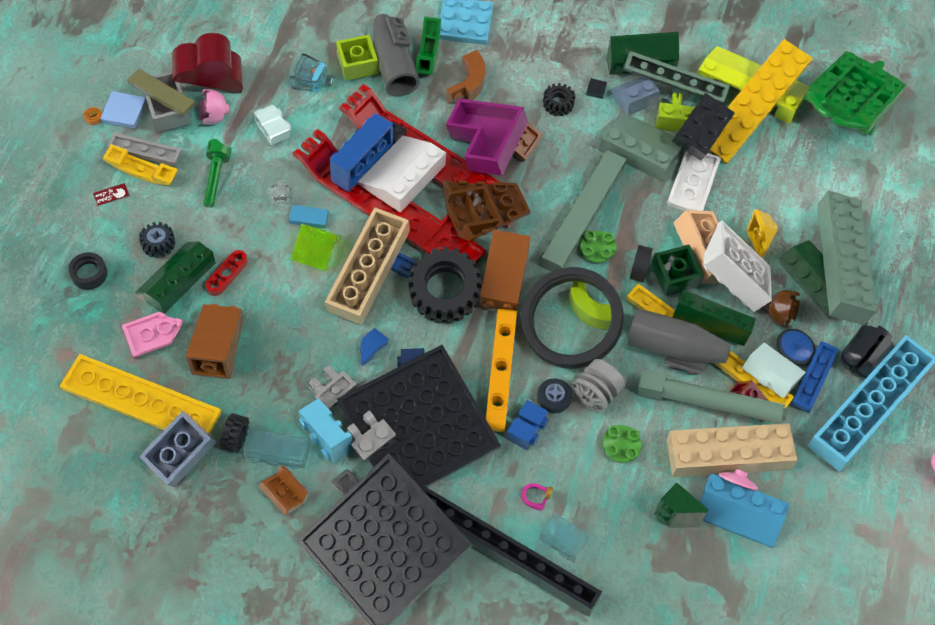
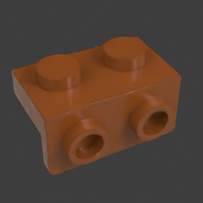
[259,465,309,515]

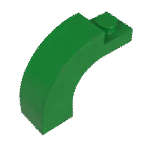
[416,16,442,75]

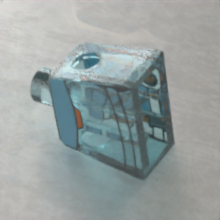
[289,53,334,93]

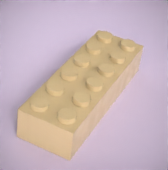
[325,207,410,325]
[667,423,797,477]

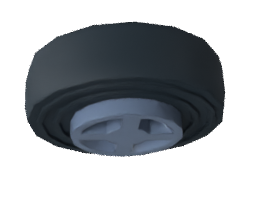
[537,378,573,414]

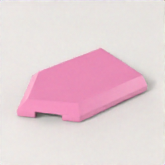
[122,312,184,358]

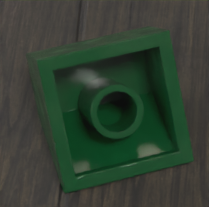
[655,482,709,528]

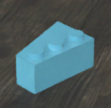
[298,398,354,464]

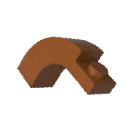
[446,50,486,104]

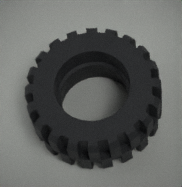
[408,247,482,324]

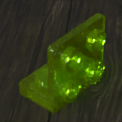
[291,224,342,270]

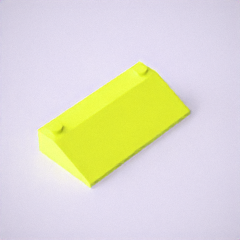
[698,46,810,124]

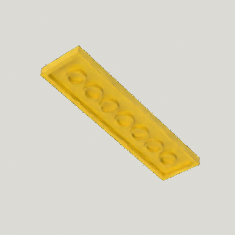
[709,39,813,164]
[59,354,222,434]

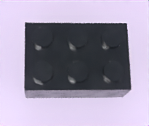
[672,93,735,161]

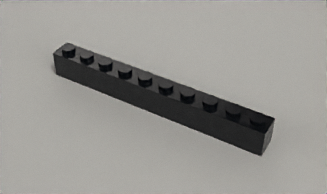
[419,484,602,617]

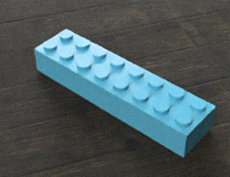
[807,335,935,472]

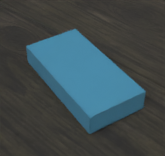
[289,205,329,228]

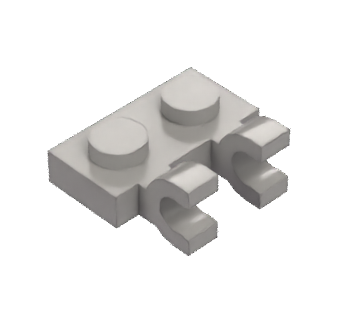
[309,365,357,410]
[347,410,396,461]

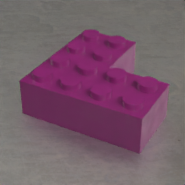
[446,99,528,176]

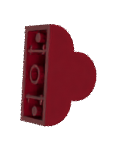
[172,33,243,93]

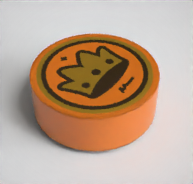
[84,107,102,125]

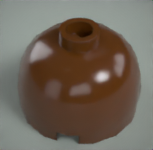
[766,290,800,329]

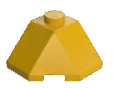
[746,209,778,259]

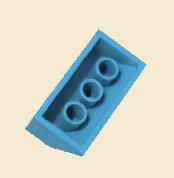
[700,473,790,548]

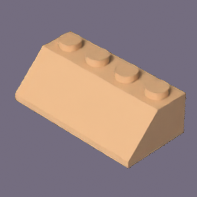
[674,210,719,284]

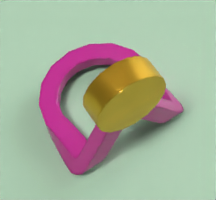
[521,483,553,511]

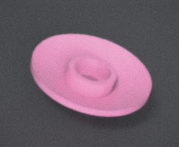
[719,469,758,490]

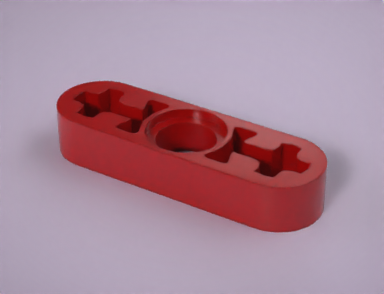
[206,250,248,296]

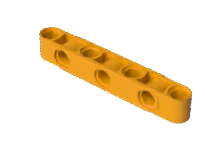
[486,309,517,433]

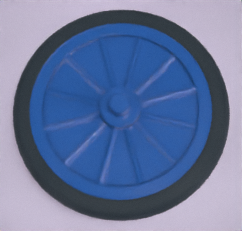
[777,329,816,365]

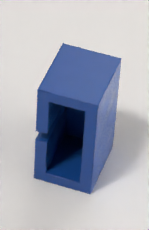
[506,400,549,450]

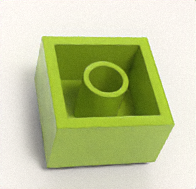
[336,34,379,81]

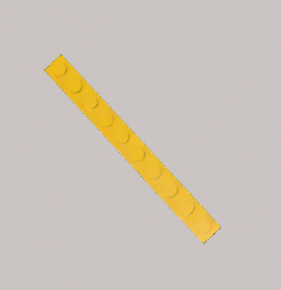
[626,283,794,409]

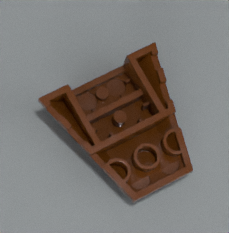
[443,180,531,241]

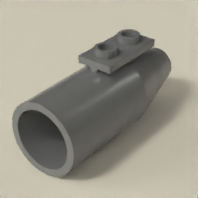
[373,14,420,97]
[628,308,731,375]

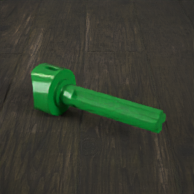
[203,139,232,208]

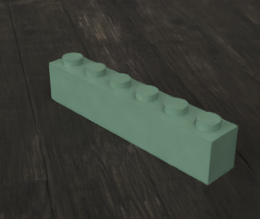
[623,51,730,103]

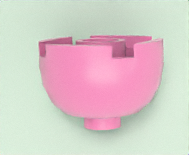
[199,89,229,125]

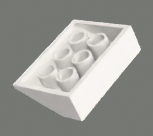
[357,136,446,212]
[703,220,772,312]

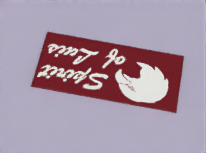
[93,183,129,206]

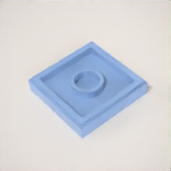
[100,91,147,129]

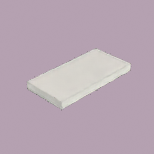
[667,151,721,211]

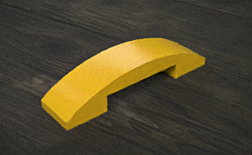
[103,144,178,185]

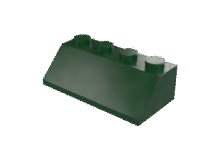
[606,32,679,75]
[778,240,832,319]
[135,241,216,314]
[672,289,756,346]

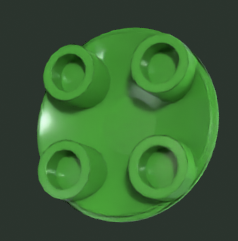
[580,230,617,263]
[602,425,642,463]

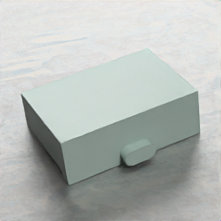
[742,343,806,398]

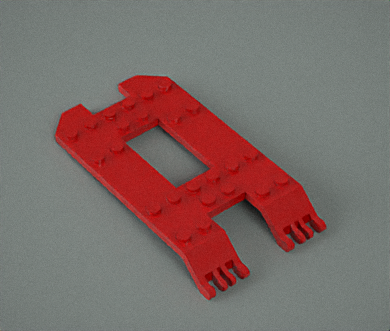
[293,84,513,263]

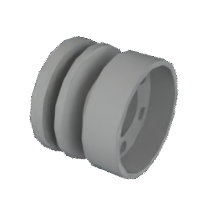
[572,359,625,412]

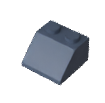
[610,77,660,115]

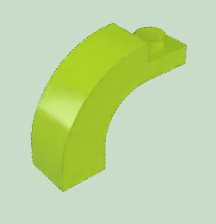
[569,281,611,330]

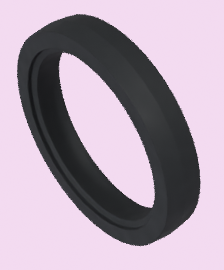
[521,267,624,369]

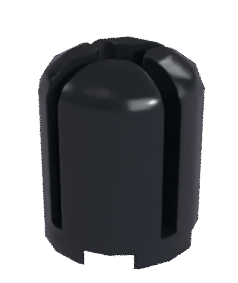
[840,323,896,379]

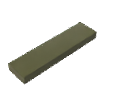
[127,69,195,117]

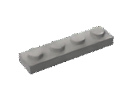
[107,132,182,167]

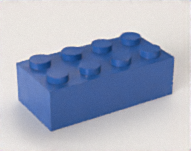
[330,113,393,192]

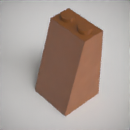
[479,229,531,311]
[186,304,244,379]

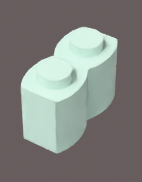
[254,104,292,145]

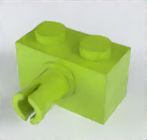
[656,93,695,132]

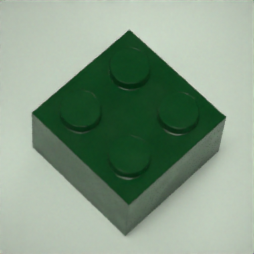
[651,244,704,296]

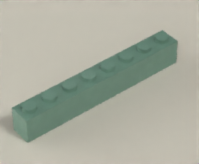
[540,150,626,272]

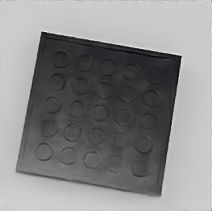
[336,344,501,487]
[297,453,473,625]

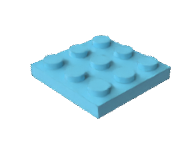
[440,0,494,45]

